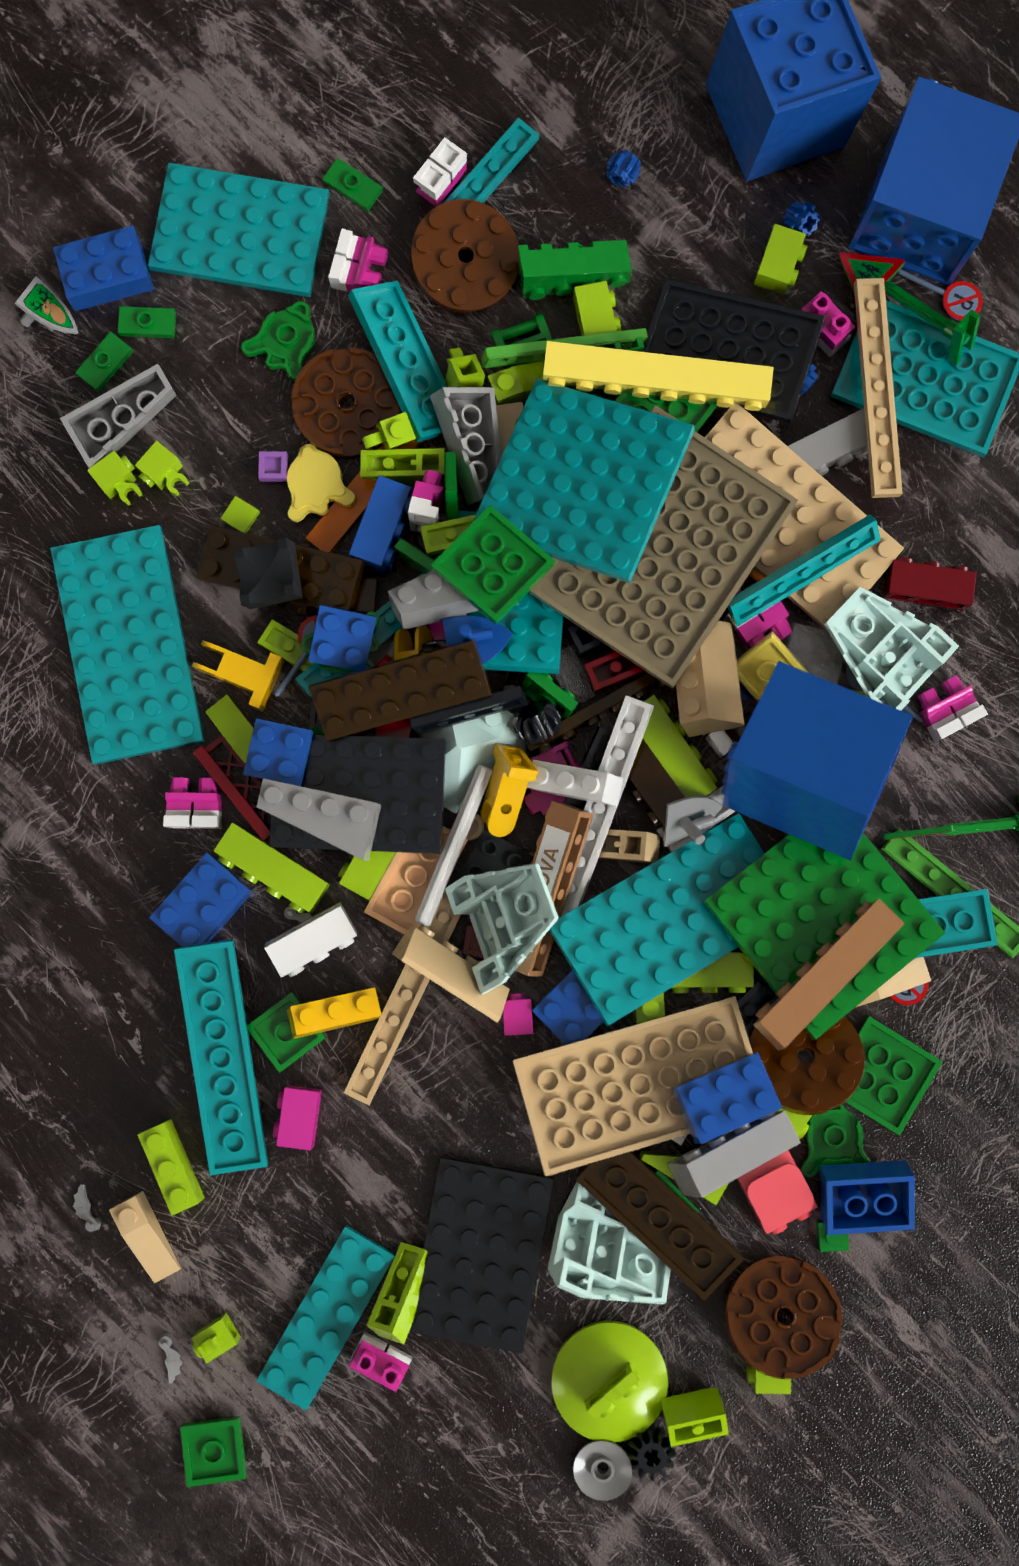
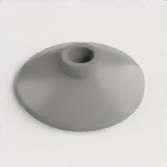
[573,1440,632,1501]

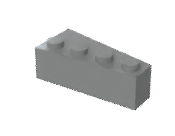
[60,364,177,469]
[430,387,501,506]
[388,570,519,629]
[257,778,381,861]
[667,1111,801,1198]

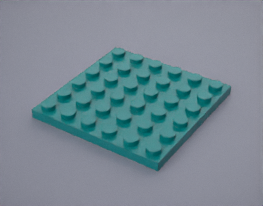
[472,379,695,583]

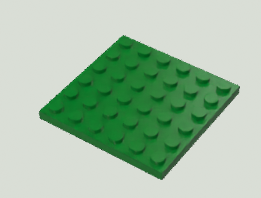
[703,833,945,1040]

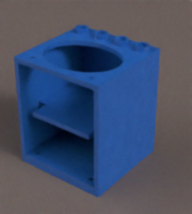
[706,0,881,182]
[848,77,1019,286]
[721,661,913,861]

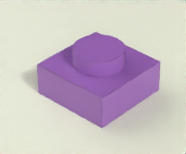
[259,451,288,482]

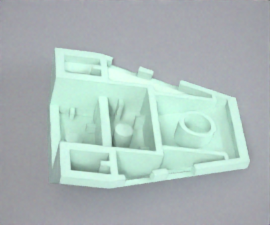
[824,587,959,710]
[418,710,526,814]
[445,864,558,994]
[548,1182,671,1304]

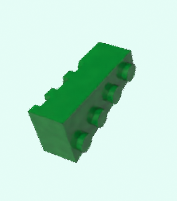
[518,240,632,300]

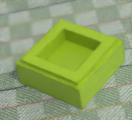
[220,496,260,533]

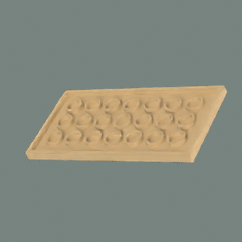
[705,403,904,633]
[512,996,753,1177]

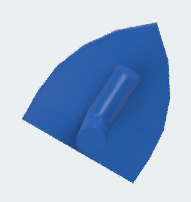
[442,616,513,664]

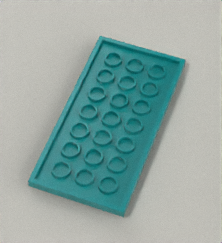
[50,525,205,765]
[549,813,765,1026]

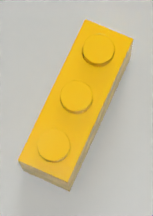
[287,987,382,1039]

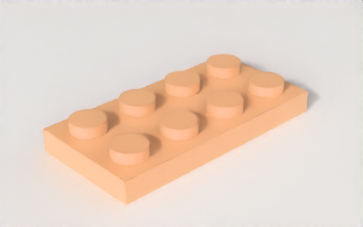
[364,826,468,934]

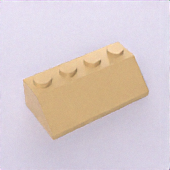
[676,620,745,737]
[392,925,510,1023]

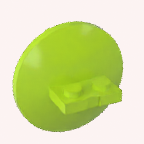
[551,1321,668,1443]

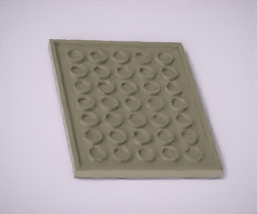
[529,406,798,688]

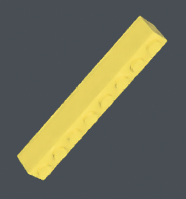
[543,341,774,411]

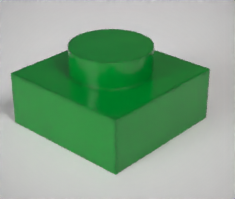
[816,1221,849,1252]

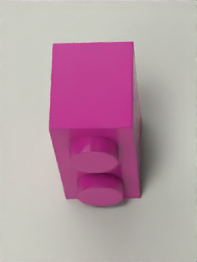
[273,1085,322,1150]

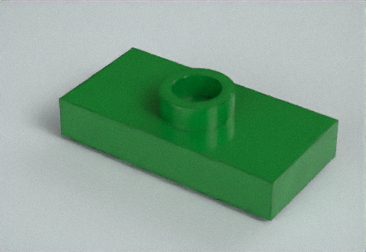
[322,158,383,212]
[118,306,176,339]
[75,332,134,393]

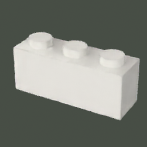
[527,760,623,807]
[264,902,357,978]

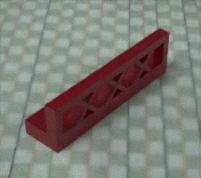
[193,735,270,842]

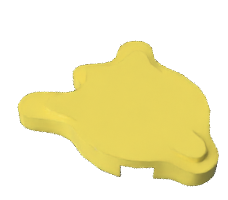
[287,444,356,522]

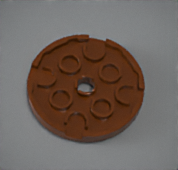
[410,199,519,313]
[291,347,402,457]
[749,1017,865,1115]
[725,1256,843,1379]

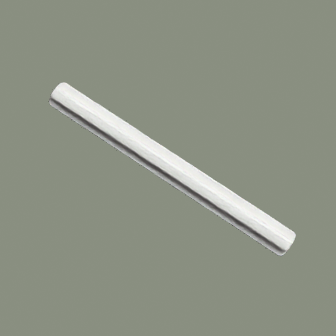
[415,765,492,926]

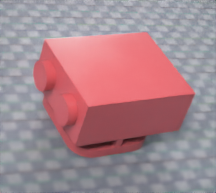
[736,1150,818,1235]

